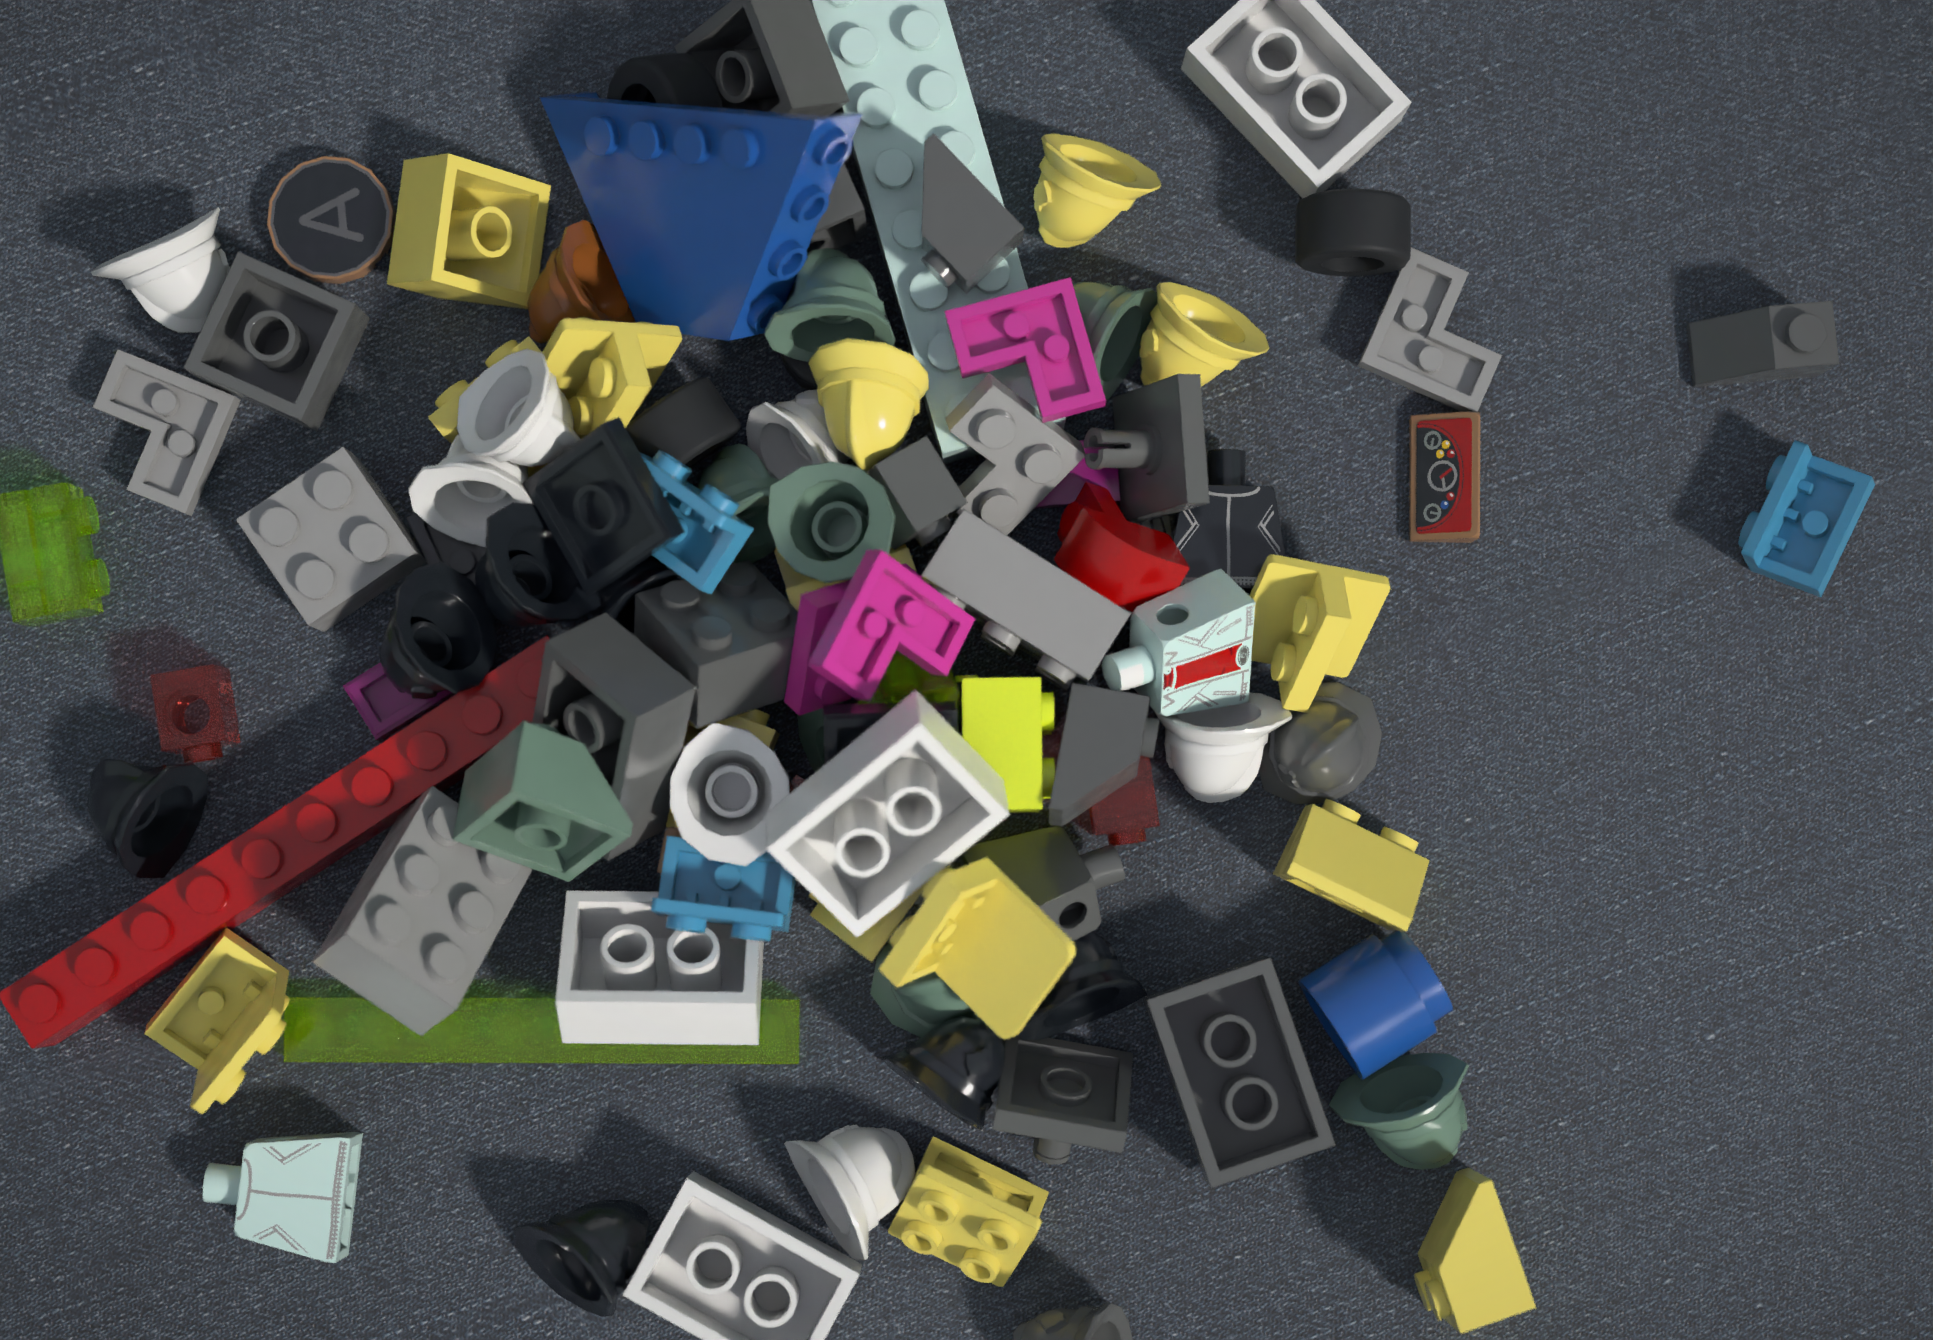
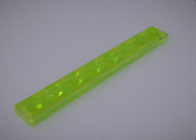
[284,996,801,1064]

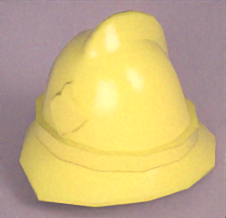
[1033,134,1161,248]
[1139,282,1269,386]
[809,338,929,473]

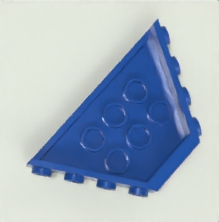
[540,92,863,341]

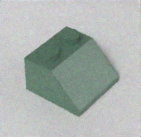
[452,721,633,882]

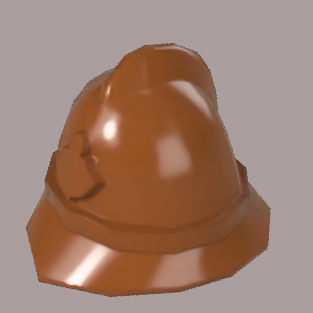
[527,220,635,344]

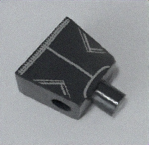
[1171,449,1286,594]

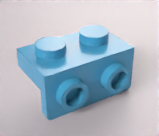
[1739,440,1875,597]
[640,450,754,594]
[651,836,796,942]

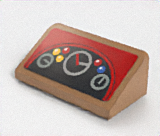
[1409,412,1480,543]

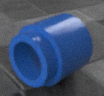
[1298,930,1453,1080]

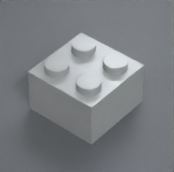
[236,447,427,632]

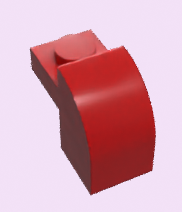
[1054,482,1190,612]

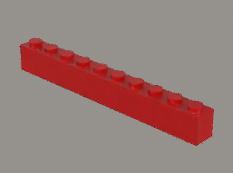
[0,635,552,1049]

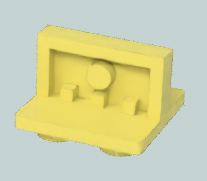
[542,317,683,439]
[1249,554,1390,713]
[888,1136,1049,1287]

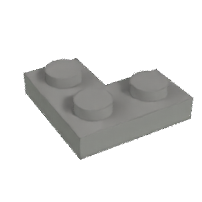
[1357,247,1502,412]
[93,349,241,516]
[945,373,1085,536]

